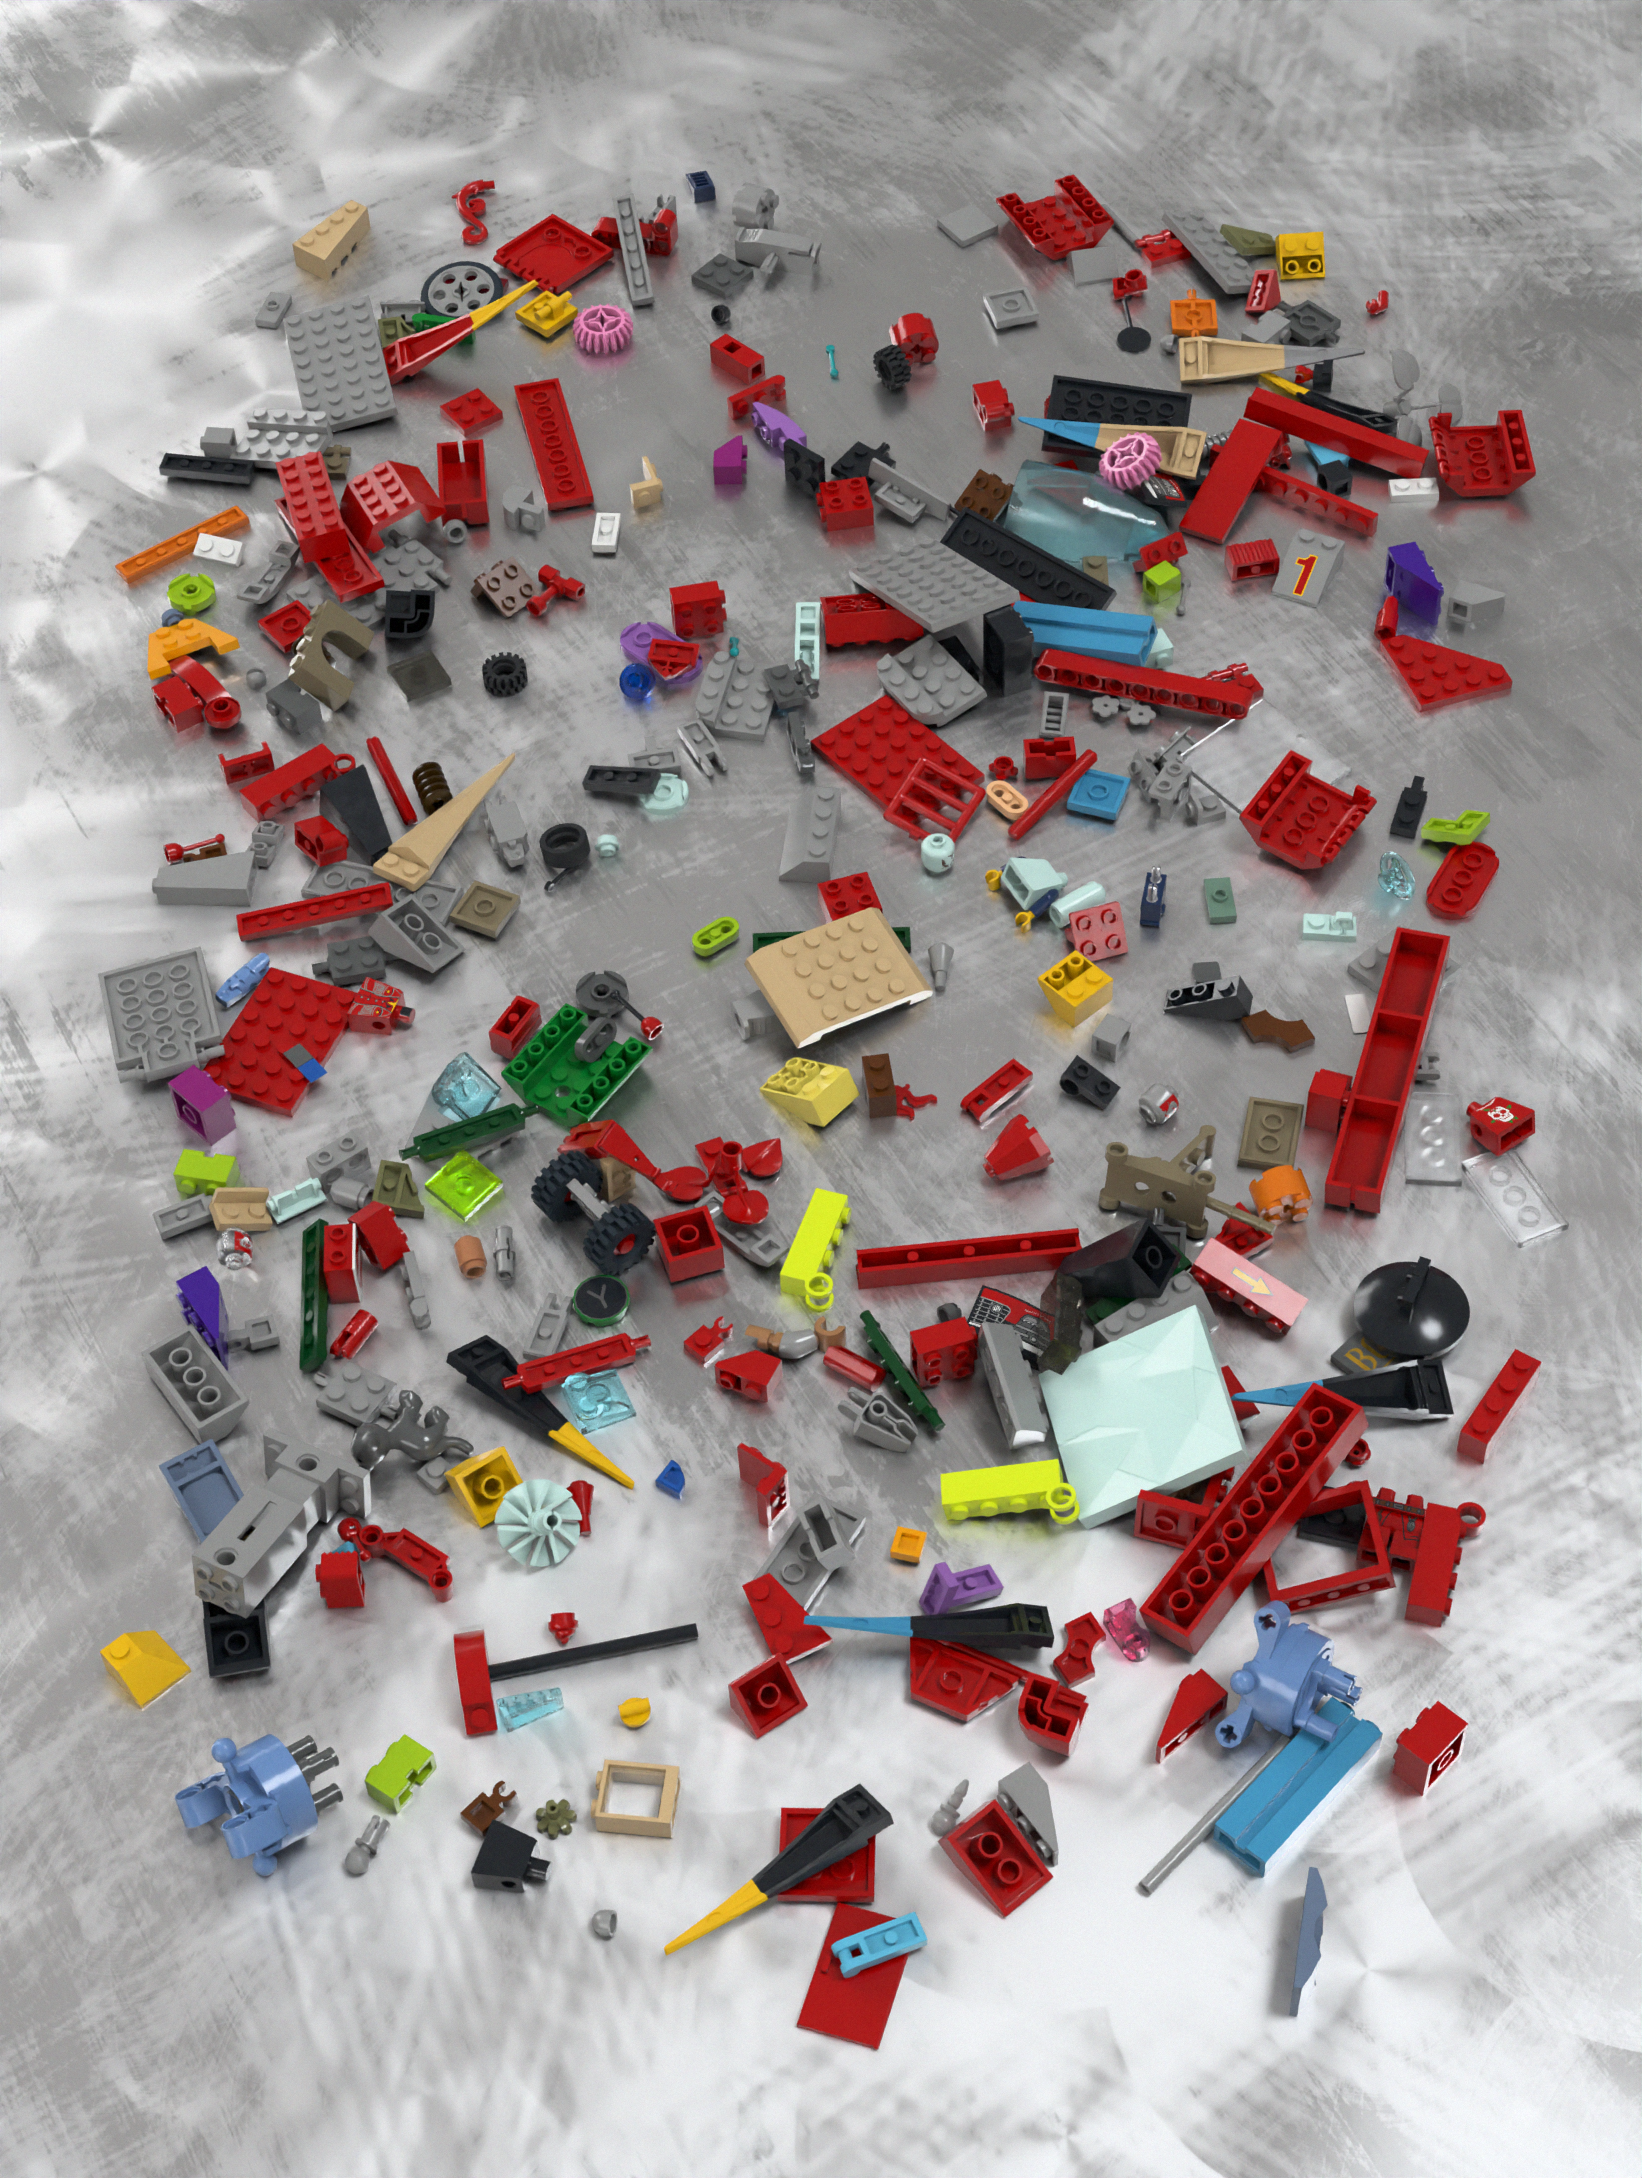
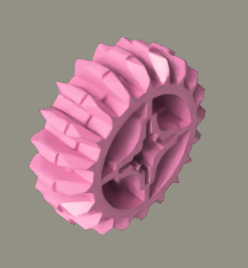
[573,303,633,354]
[1099,432,1163,491]

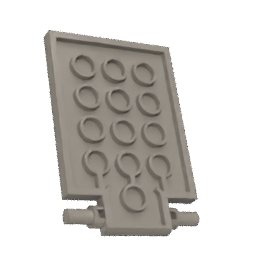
[286,529,452,631]
[98,947,226,1083]

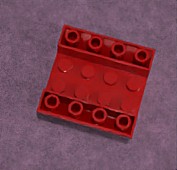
[996,175,1114,261]

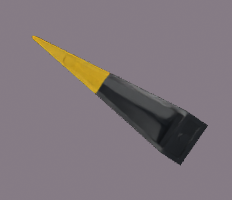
[1259,372,1398,434]
[446,1335,634,1490]
[664,1784,894,1955]

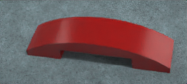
[167,655,232,708]

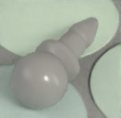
[931,1779,969,1836]

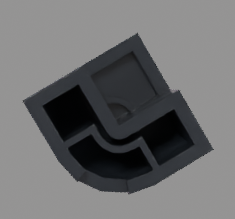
[384,589,435,639]

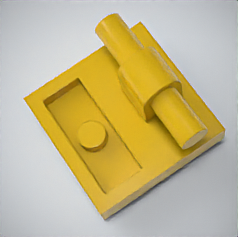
[515,290,578,337]

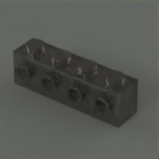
[1036,1272,1084,1375]

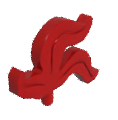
[895,1084,937,1120]

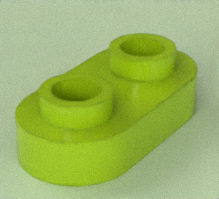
[692,916,740,956]

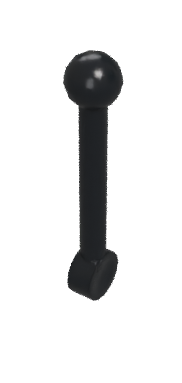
[544,863,582,892]

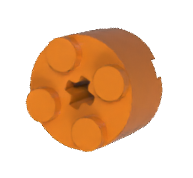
[1249,1165,1313,1227]

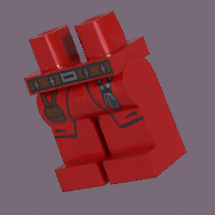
[1356,1487,1426,1574]

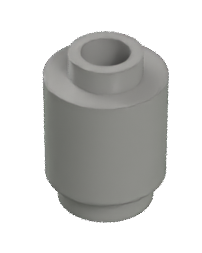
[330,1176,374,1210]

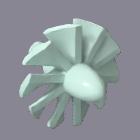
[494,1479,582,1567]

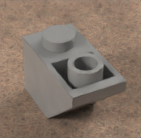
[1447,579,1506,622]

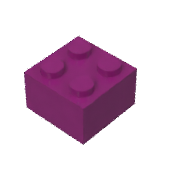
[168,1065,237,1146]

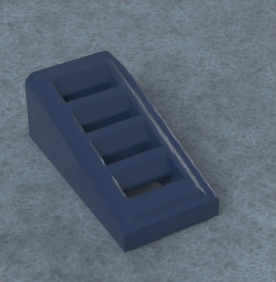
[685,171,716,203]

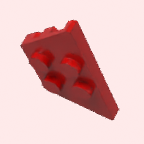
[910,1637,1019,1722]

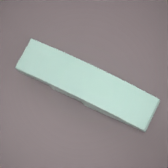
[795,602,821,681]

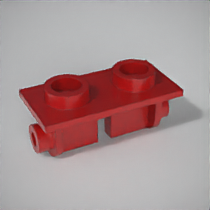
[1268,432,1293,469]

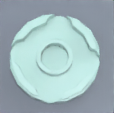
[638,773,689,816]

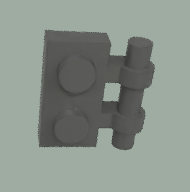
[764,659,819,710]

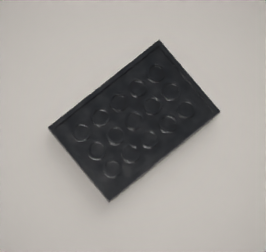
[1041,375,1192,459]

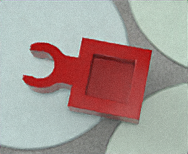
[683,1316,734,1364]

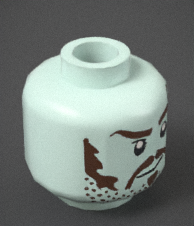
[921,833,955,872]

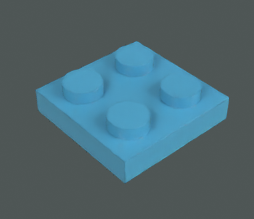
[1067,769,1131,820]

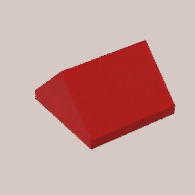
[728,1652,808,1738]

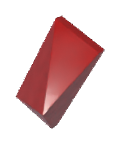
[1245,269,1281,313]

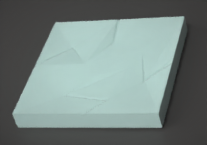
[1038,1305,1250,1529]

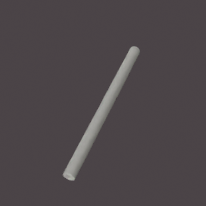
[1139,1735,1292,1895]

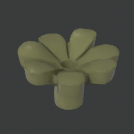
[536,1799,577,1838]

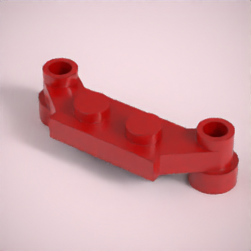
[359,1525,454,1603]

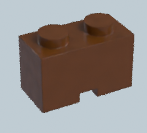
[862,1053,897,1119]

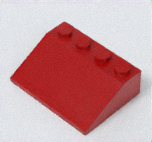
[820,593,924,647]

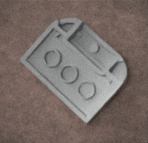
[229,408,333,469]
[877,634,987,727]
[695,651,780,742]

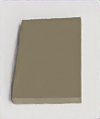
[1237,1097,1304,1170]

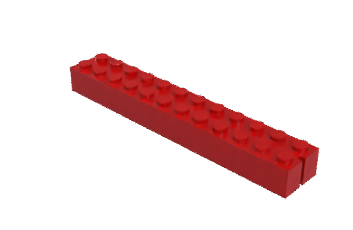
[1325,927,1450,1214]

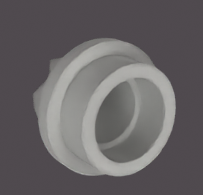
[443,519,467,543]

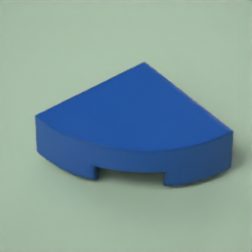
[655,1460,685,1499]

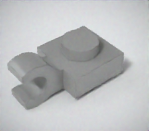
[227,1315,280,1352]

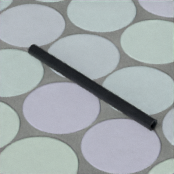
[489,1623,699,1680]

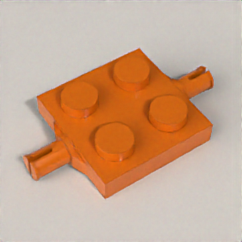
[1170,289,1218,337]

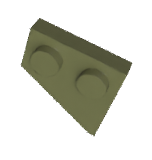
[1219,224,1276,255]
[378,316,416,349]
[371,1160,425,1218]

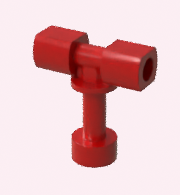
[526,564,585,617]

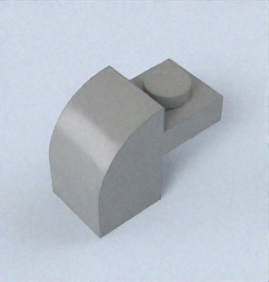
[502,484,546,532]

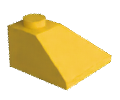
[444,1446,523,1528]
[100,1630,192,1709]

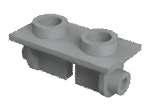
[380,300,426,324]
[1153,726,1198,770]
[1127,750,1159,802]

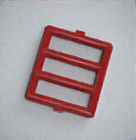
[883,756,986,844]

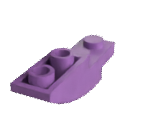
[751,402,807,451]

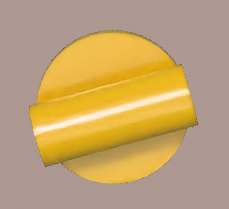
[618,1697,651,1727]

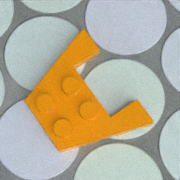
[147,618,240,680]

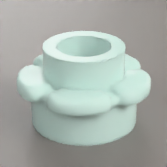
[595,835,620,857]

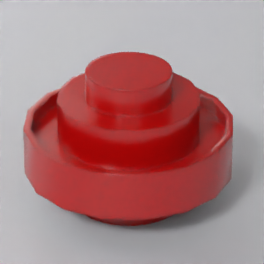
[204,697,242,728]

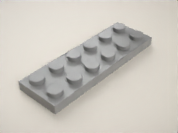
[1161,210,1255,293]

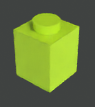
[1142,560,1181,603]

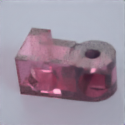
[1103,1597,1151,1662]

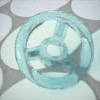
[1378,852,1416,900]

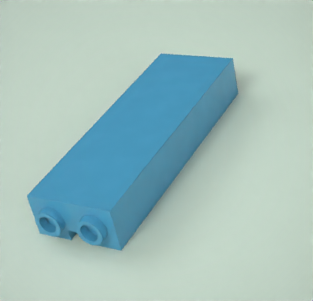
[1013,601,1158,667]
[1213,1696,1383,1877]

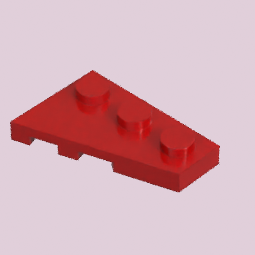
[742,1573,834,1665]

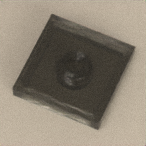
[386,650,452,703]

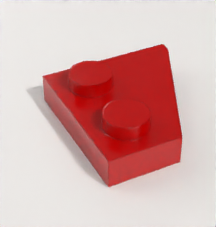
[1215,1202,1273,1259]

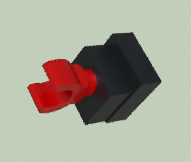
[1295,360,1333,391]

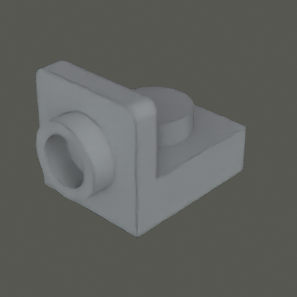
[1185,791,1226,826]

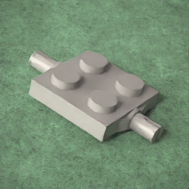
[313,1361,398,1426]

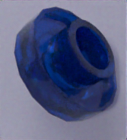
[619,663,656,700]

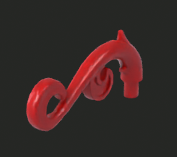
[451,179,495,245]

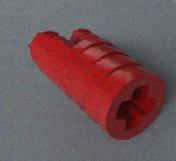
[1374,596,1399,640]
[330,1309,379,1360]

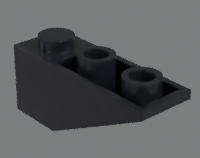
[1163,975,1253,1021]

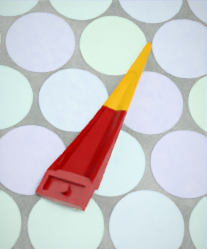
[383,280,539,386]

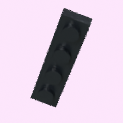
[159,453,256,484]

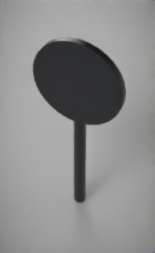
[1117,298,1151,353]

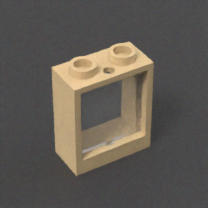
[591,1759,681,1838]

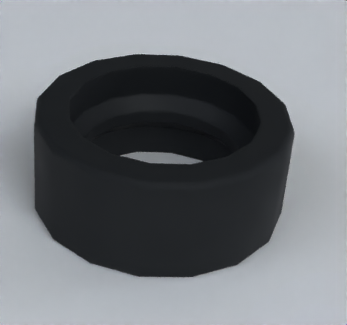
[539,823,591,869]

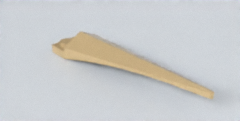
[373,753,515,892]

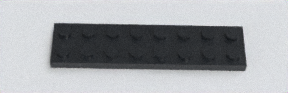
[940,506,1117,611]

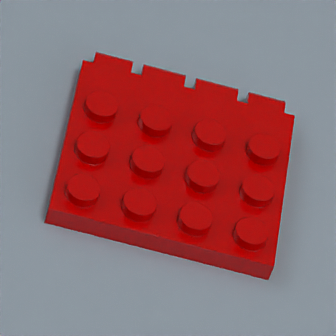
[493,214,614,294]

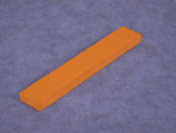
[115,505,250,584]

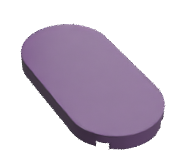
[620,622,703,684]

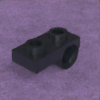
[1059,1055,1121,1110]

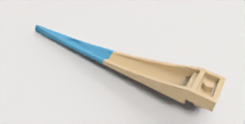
[1018,417,1207,480]

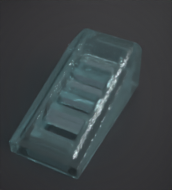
[496,1687,564,1732]

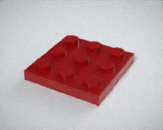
[777,1808,876,1902]

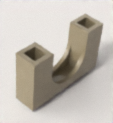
[287,599,374,711]

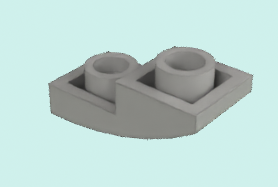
[245,821,285,867]

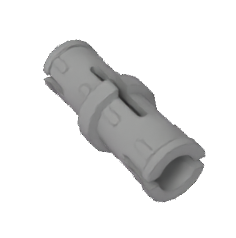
[493,1225,516,1281]

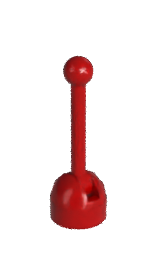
[163,834,225,865]
[337,1517,371,1562]

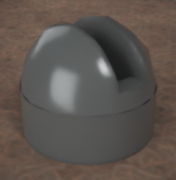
[937,1303,962,1323]

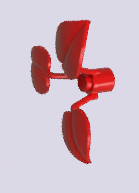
[660,1138,783,1225]

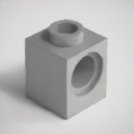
[1091,1013,1131,1062]

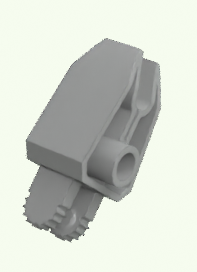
[837,1387,918,1452]

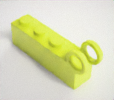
[780,1188,852,1312]
[940,1459,1080,1524]

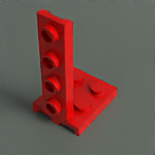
[1133,1466,1235,1550]

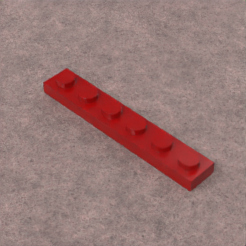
[236,882,394,942]

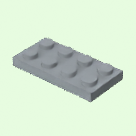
[753,1492,866,1611]

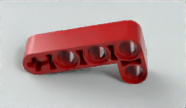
[591,209,678,256]

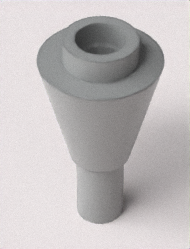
[928,943,954,991]

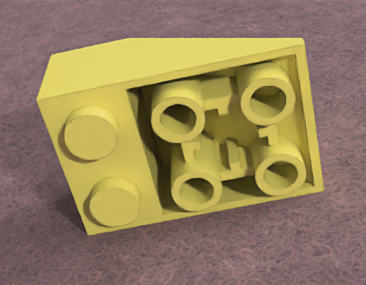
[759,1057,860,1127]

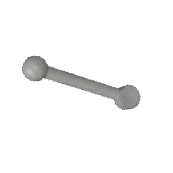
[1176,578,1191,614]

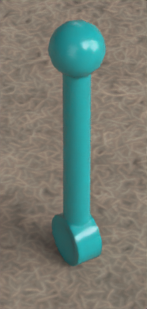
[826,345,839,378]
[729,637,739,657]

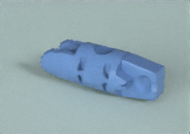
[215,952,270,1008]

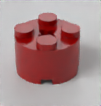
[889,313,939,366]

